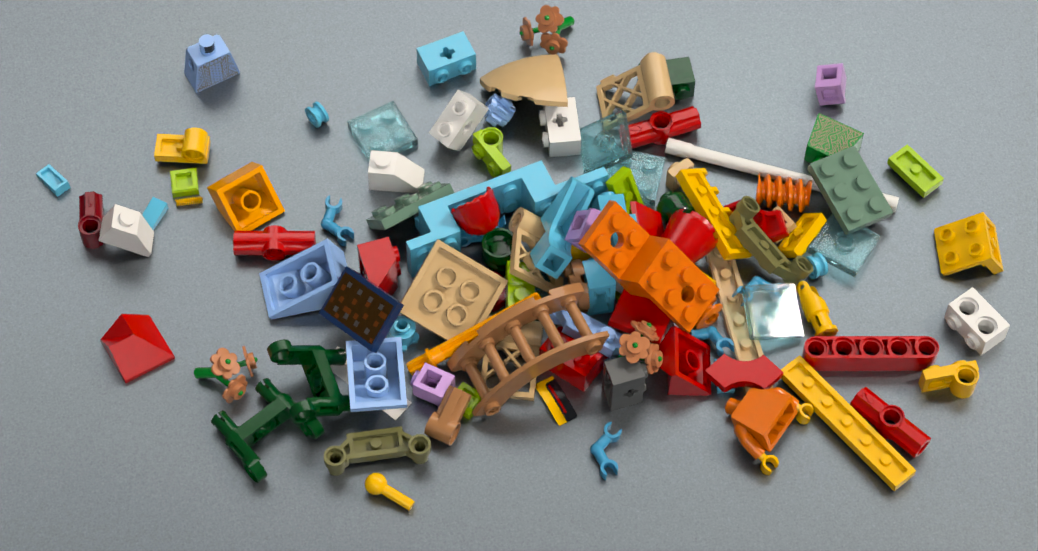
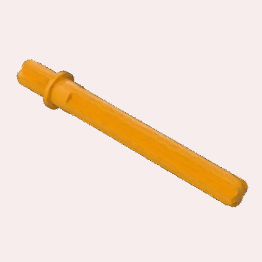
[406,292,541,376]

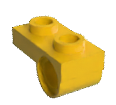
[154,127,211,164]
[918,360,979,399]

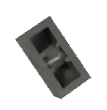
[602,356,648,411]

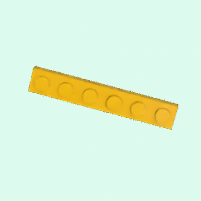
[781,355,916,491]

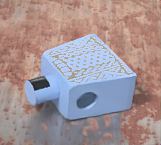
[184,34,240,93]

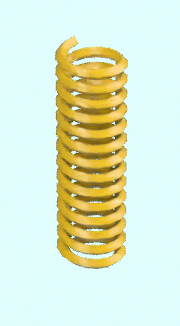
[175,196,203,207]

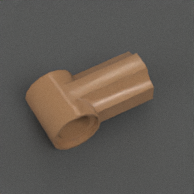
[424,385,472,446]

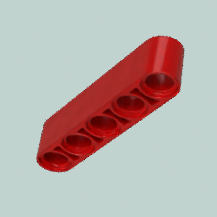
[802,336,939,371]

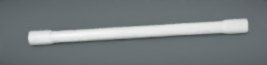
[665,138,899,213]

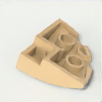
[480,54,568,107]

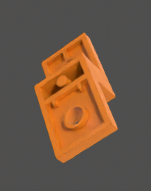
[578,200,720,333]

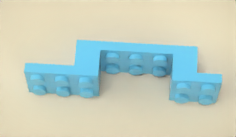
[406,160,609,278]

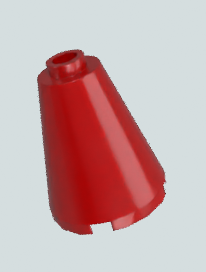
[662,209,718,264]

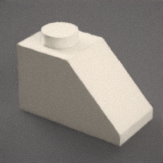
[368,150,425,193]
[99,204,154,257]

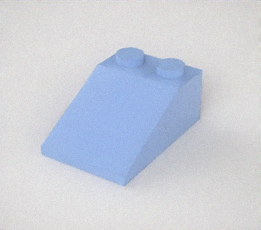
[259,238,347,320]
[346,337,407,412]

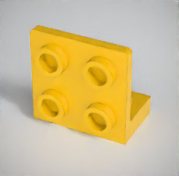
[934,212,1004,276]

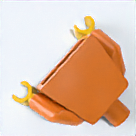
[725,387,814,475]

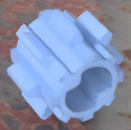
[485,93,516,127]

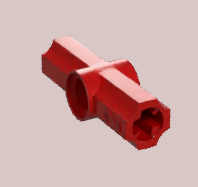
[620,106,701,150]
[233,225,316,261]
[850,387,931,458]

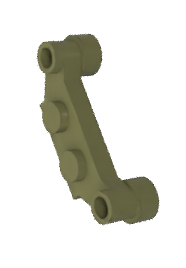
[729,196,813,287]
[324,426,431,476]

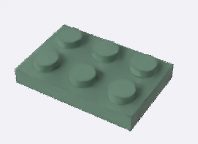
[807,146,893,235]
[366,181,454,230]

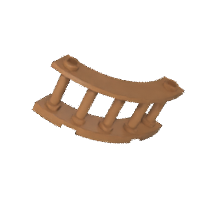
[447,282,610,417]

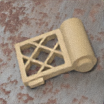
[596,52,675,132]
[509,208,564,292]
[474,316,543,401]

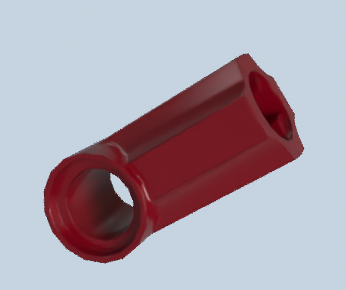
[78,191,104,249]

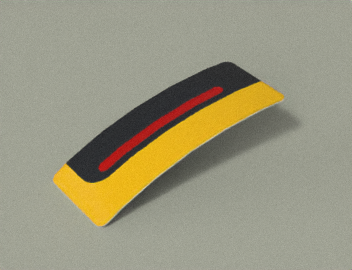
[536,376,577,426]

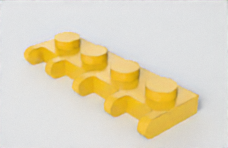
[675,168,753,260]

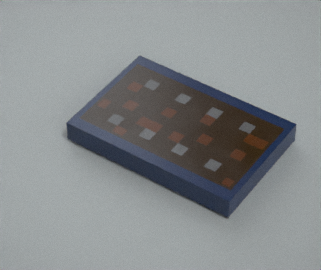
[319,266,404,353]

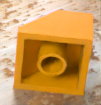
[207,162,285,231]

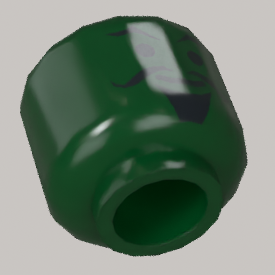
[656,191,695,227]

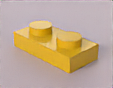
[778,213,827,258]

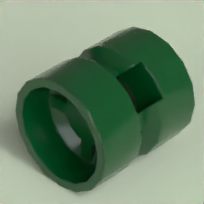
[482,228,513,277]

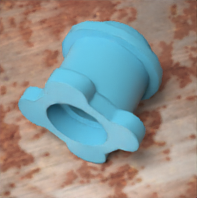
[386,315,419,352]

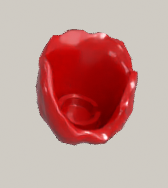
[451,187,500,236]

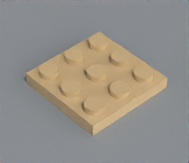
[400,239,508,341]

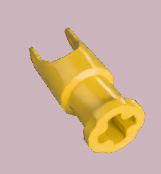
[796,281,839,336]

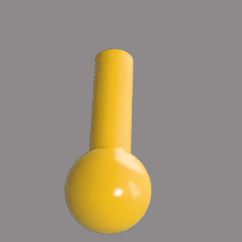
[365,473,415,511]

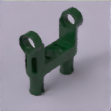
[267,339,361,424]
[211,378,325,483]

